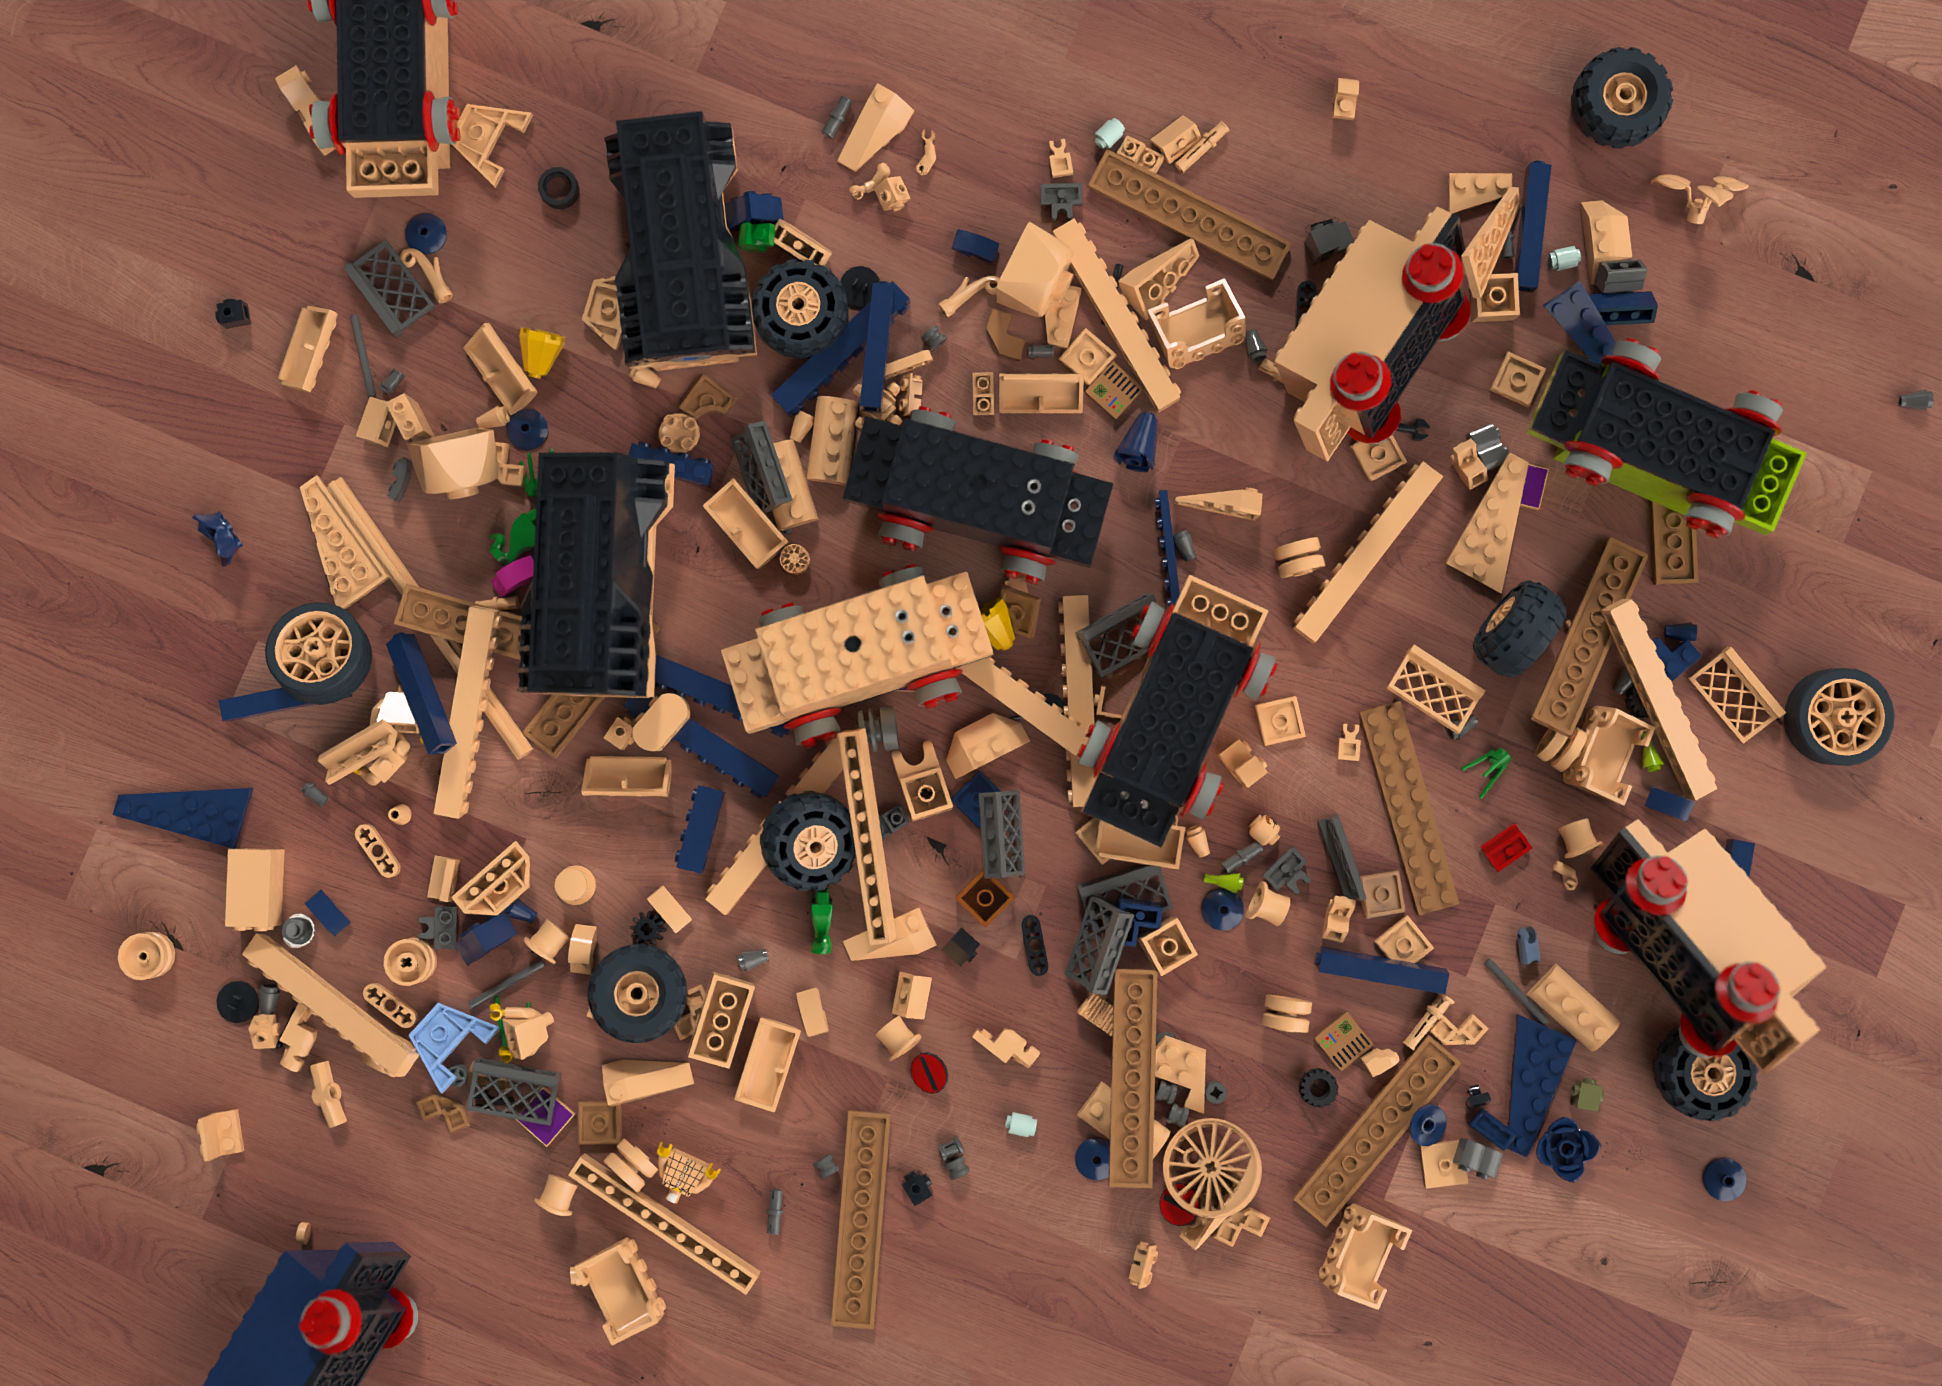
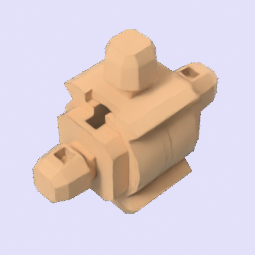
[853,383,902,431]

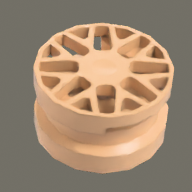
[780,544,810,575]

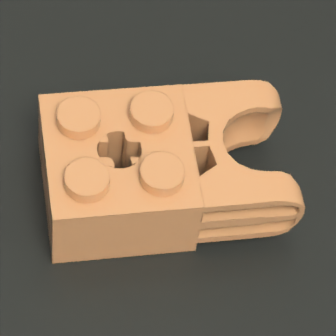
[891,740,953,822]

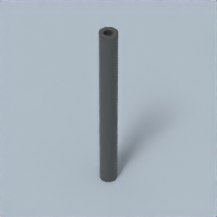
[350,315,376,398]
[1484,958,1549,1025]
[468,959,546,1009]

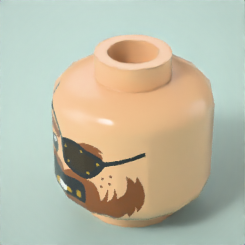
[1249,815,1280,846]

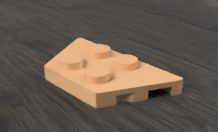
[582,276,622,351]

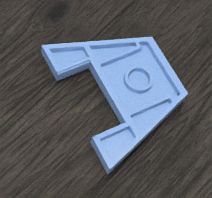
[409,1003,500,1094]

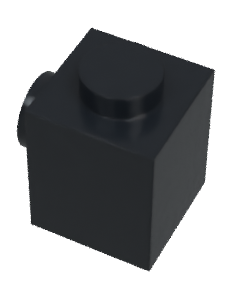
[215,299,251,329]
[942,927,980,967]
[901,1170,933,1206]

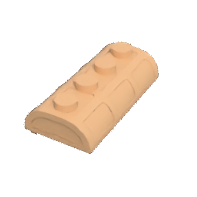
[278,306,338,393]
[463,323,538,415]
[999,373,1084,413]
[806,396,859,485]
[772,440,819,531]
[703,478,789,569]
[581,756,672,797]
[1094,820,1185,869]
[1527,963,1620,1052]
[734,1018,801,1113]
[1077,1081,1171,1159]

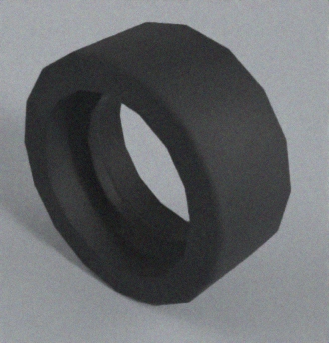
[538,167,579,209]

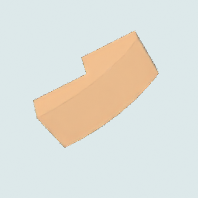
[1117,136,1165,174]
[972,372,994,415]
[647,885,692,933]
[796,988,829,1037]

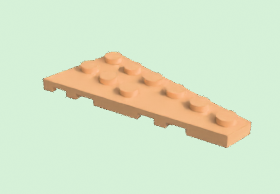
[1461,187,1522,299]
[1446,452,1529,594]
[300,475,389,609]

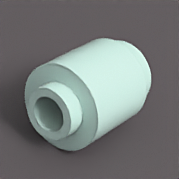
[1094,118,1125,149]
[1548,246,1581,271]
[1005,1112,1037,1137]

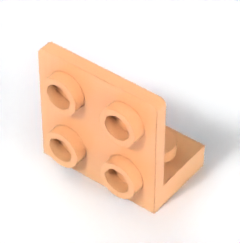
[196,1109,244,1162]

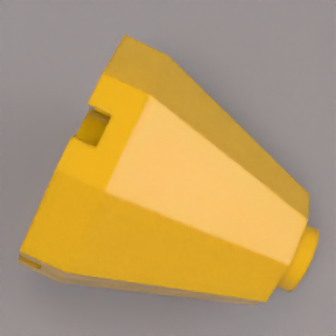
[519,327,566,379]
[980,597,1015,651]

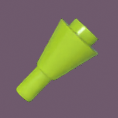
[1641,733,1664,772]
[1204,873,1244,894]

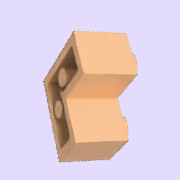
[1217,739,1268,788]

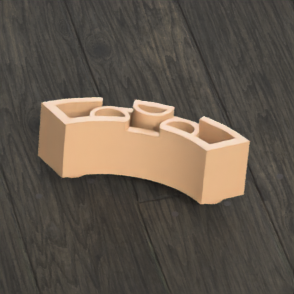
[275,66,335,156]

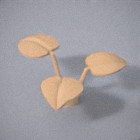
[1650,174,1749,224]

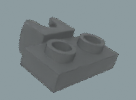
[1040,183,1083,223]
[1262,846,1311,895]
[418,906,457,949]

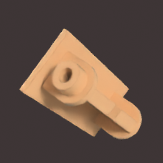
[899,373,923,418]
[1128,1241,1158,1289]

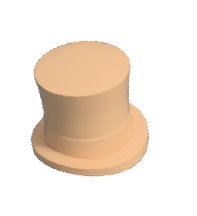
[1558,818,1603,858]
[555,865,596,905]
[1245,881,1290,926]
[524,919,571,964]
[875,1016,921,1061]
[534,1174,578,1216]

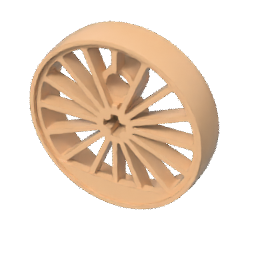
[1163,1118,1262,1219]

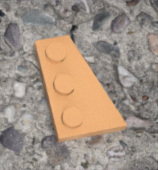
[1448,173,1512,214]
[1045,285,1082,349]

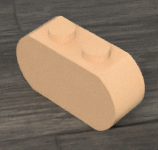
[774,219,832,266]
[633,693,691,751]

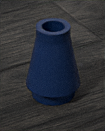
[1664,622,1697,642]
[505,898,538,924]

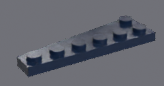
[1543,282,1616,366]

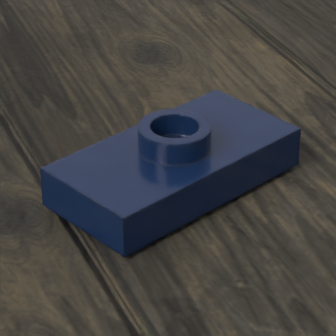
[1469,1107,1517,1151]

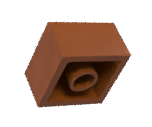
[955,868,1015,928]

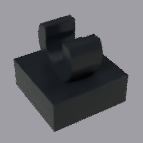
[1466,1084,1491,1110]

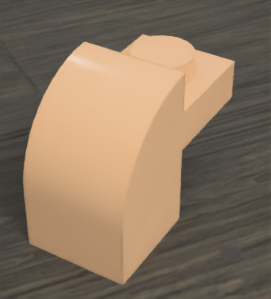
[1332,78,1359,121]
[1450,439,1488,490]
[1322,896,1356,943]
[568,924,597,975]

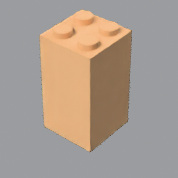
[225,848,285,931]

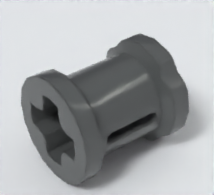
[938,1136,965,1162]

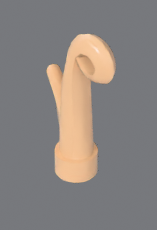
[399,248,453,304]
[938,276,1000,318]

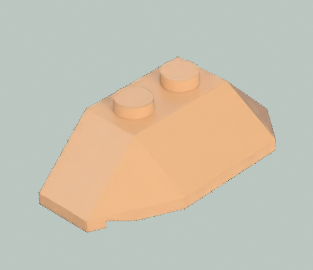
[1580,200,1632,285]
[946,713,1030,779]
[451,841,530,915]

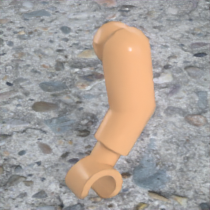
[916,129,936,175]
[849,163,890,200]

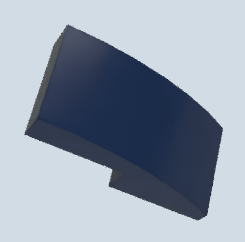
[951,229,1000,264]
[1644,786,1695,821]
[304,889,351,937]

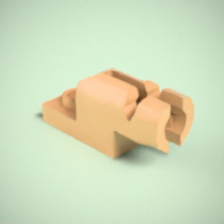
[279,1003,317,1072]
[972,1028,1040,1068]

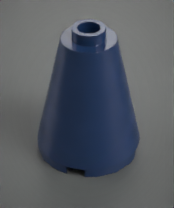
[1113,412,1158,473]

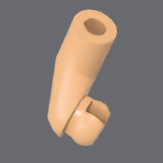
[1553,860,1578,890]

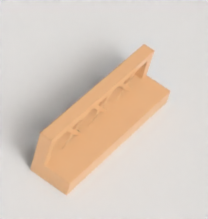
[318,719,398,785]

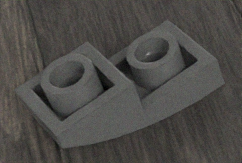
[387,456,412,503]
[879,804,910,839]

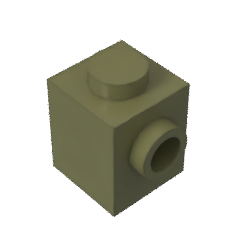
[1571,1078,1604,1112]

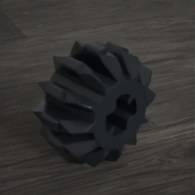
[630,911,667,946]

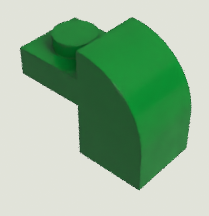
[738,223,775,253]

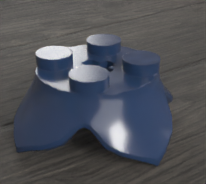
[192,511,243,567]
[1536,1117,1601,1183]

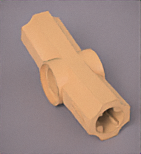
[310,1061,347,1128]

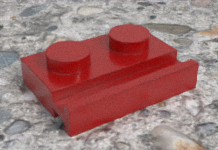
[1479,823,1533,872]

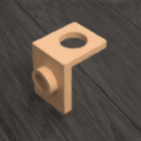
[1093,686,1122,719]

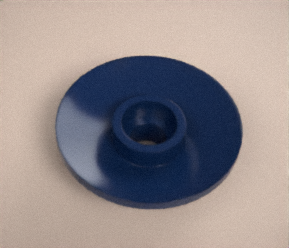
[405,213,447,255]
[506,409,548,450]
[1202,888,1244,931]
[1409,1104,1447,1146]
[1075,1137,1109,1180]
[1703,1158,1747,1201]

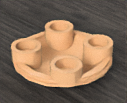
[659,413,700,454]

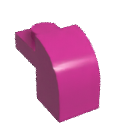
[491,555,534,598]

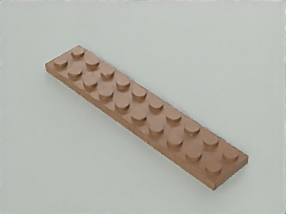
[1087,149,1292,281]
[1530,537,1649,738]
[1359,701,1459,915]
[1108,969,1158,1188]
[1292,1035,1461,1227]
[831,1110,891,1329]

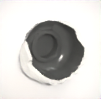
[281,913,315,948]

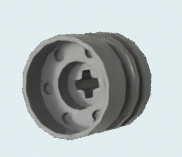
[856,706,899,752]

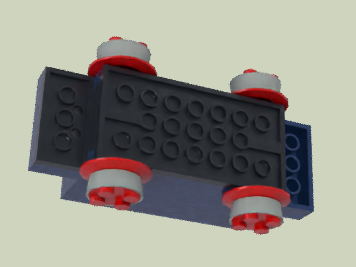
[202,1242,419,1386]

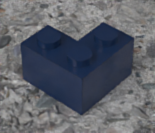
[724,191,784,231]
[1651,637,1702,681]
[1116,897,1163,947]
[454,912,518,966]

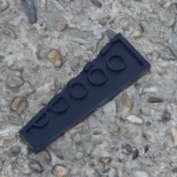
[1154,490,1180,610]

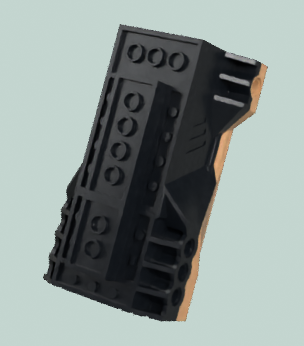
[604,111,757,371]
[517,452,675,698]

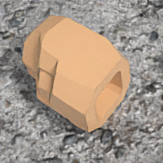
[1360,1048,1399,1077]

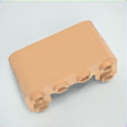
[1148,278,1246,369]
[1563,706,1656,806]
[1319,1204,1412,1310]
[574,1237,666,1346]

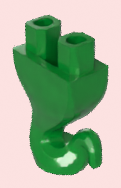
[489,508,536,567]
[811,888,833,954]

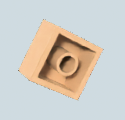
[1470,273,1520,322]
[1137,916,1198,976]

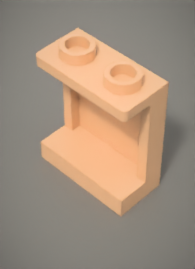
[386,393,435,441]

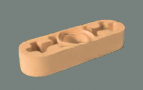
[885,350,933,380]
[355,824,401,878]
[363,983,418,1028]

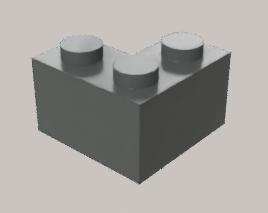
[1304,221,1355,265]

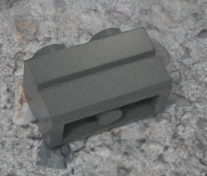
[1595,259,1648,294]

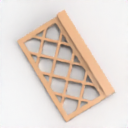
[1387,645,1486,734]
[1688,646,1786,744]

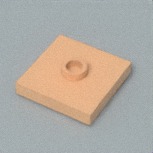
[1419,1140,1468,1188]

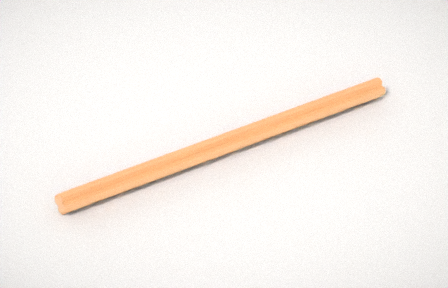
[327,477,533,760]

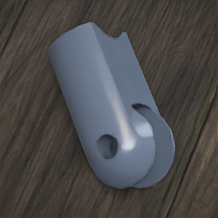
[1517,926,1541,964]

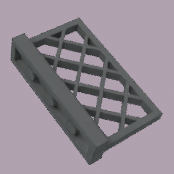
[344,240,436,338]
[731,421,792,515]
[1075,593,1157,678]
[979,791,1025,878]
[1317,815,1367,901]
[1077,864,1173,933]
[1065,896,1134,995]
[467,1057,562,1126]

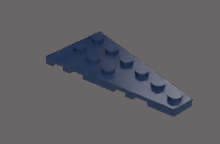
[112,788,253,849]
[1507,1014,1577,1157]

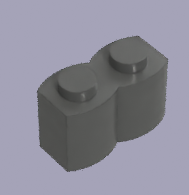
[1465,423,1509,471]
[1453,1138,1503,1180]

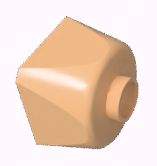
[996,222,1074,317]
[407,428,498,499]

